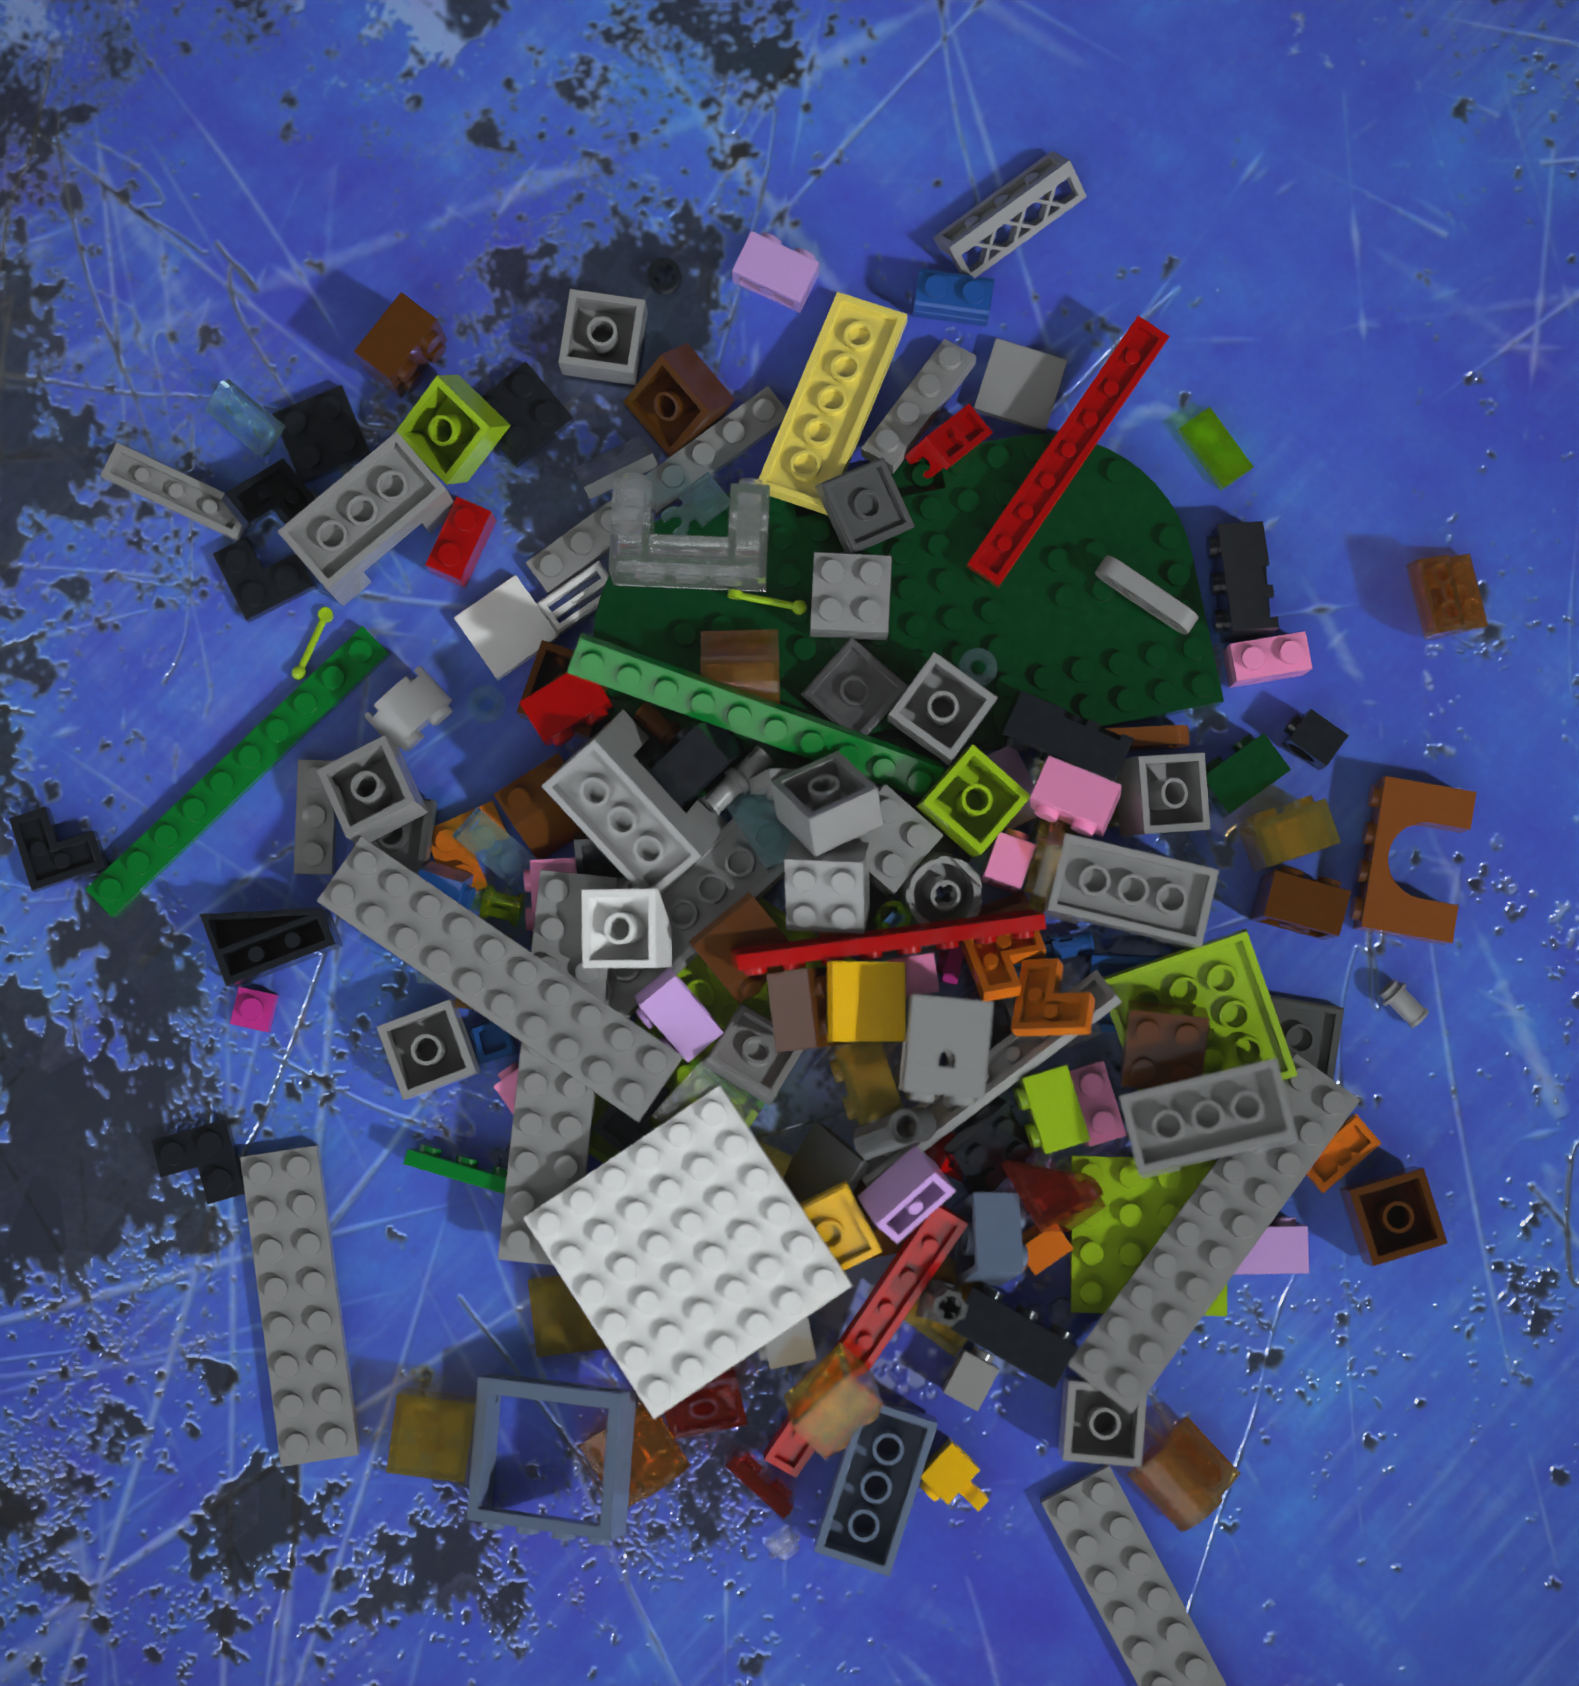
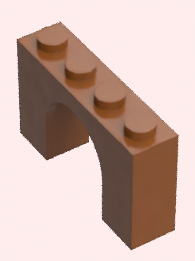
[1349,776,1477,945]

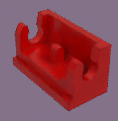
[904,403,993,478]

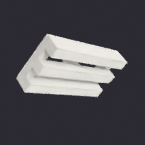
[536,561,609,636]

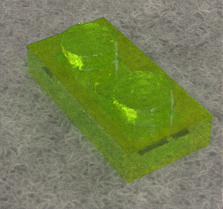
[1177,407,1254,491]

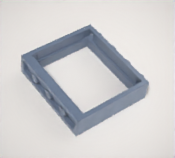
[467,1373,637,1545]

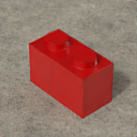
[425,496,496,588]
[519,673,613,747]

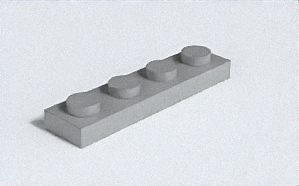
[861,338,976,474]
[100,443,245,541]

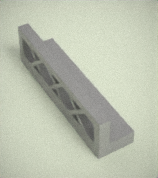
[933,151,1087,279]

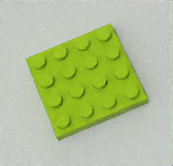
[1103,928,1298,1091]
[1070,1156,1227,1316]

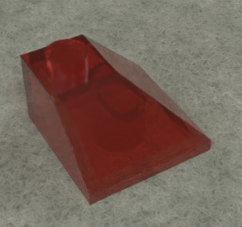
[1001,1160,1106,1232]
[664,1368,748,1440]

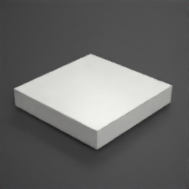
[454,575,560,681]

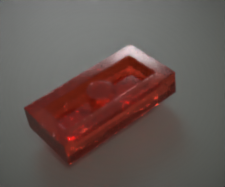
[725,1449,794,1519]

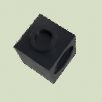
[1282,709,1349,770]

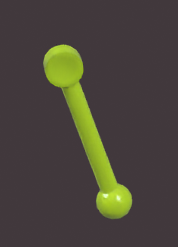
[727,589,807,615]
[291,607,334,680]

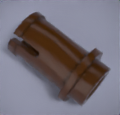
[633,701,681,748]

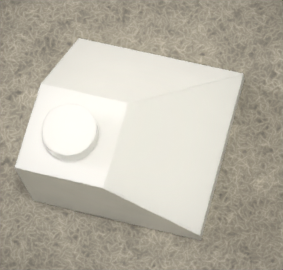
[582,889,672,968]

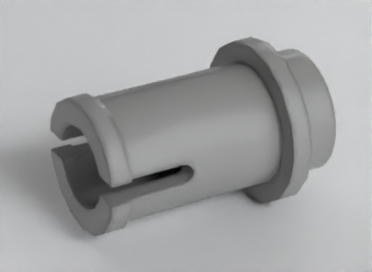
[1379,979,1429,1028]

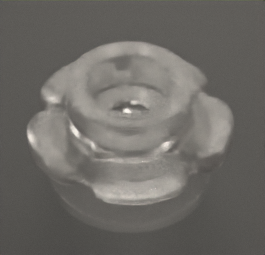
[764,1525,801,1561]

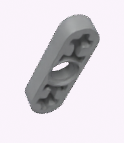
[1095,556,1199,635]

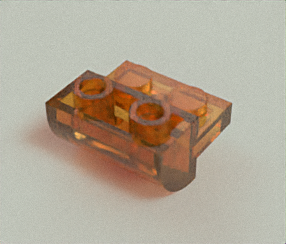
[1406,554,1488,640]
[701,629,780,704]
[579,1403,691,1507]
[1127,1416,1241,1532]

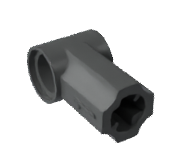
[853,1107,937,1161]
[915,1277,968,1326]

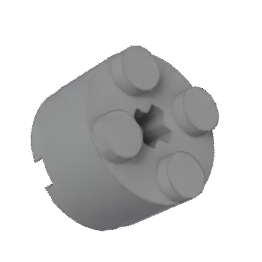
[364,666,453,752]
[897,850,982,924]

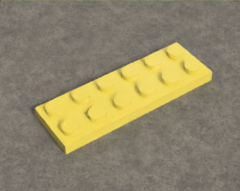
[756,292,908,515]

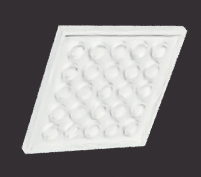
[523,1085,853,1419]

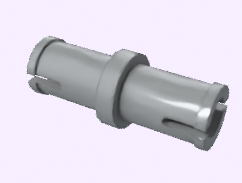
[701,746,773,816]

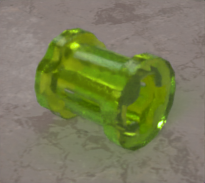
[479,885,526,927]
[872,901,911,930]

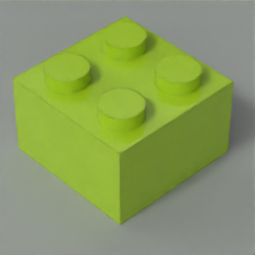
[395,374,511,485]
[915,744,1031,858]
[1012,1065,1091,1154]

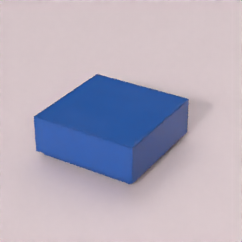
[469,1021,518,1064]

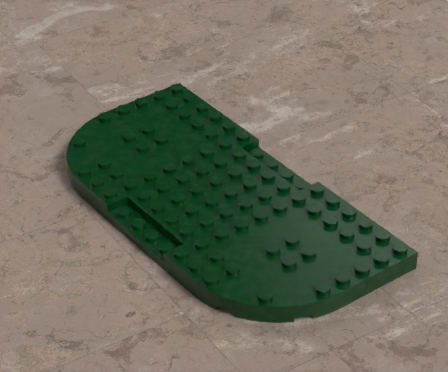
[593,434,1224,804]

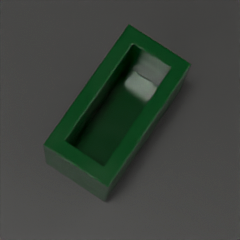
[1206,733,1291,818]

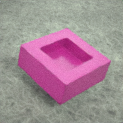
[936,946,964,986]
[230,987,279,1032]

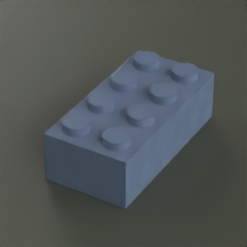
[814,1393,938,1577]

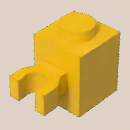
[919,1437,989,1512]

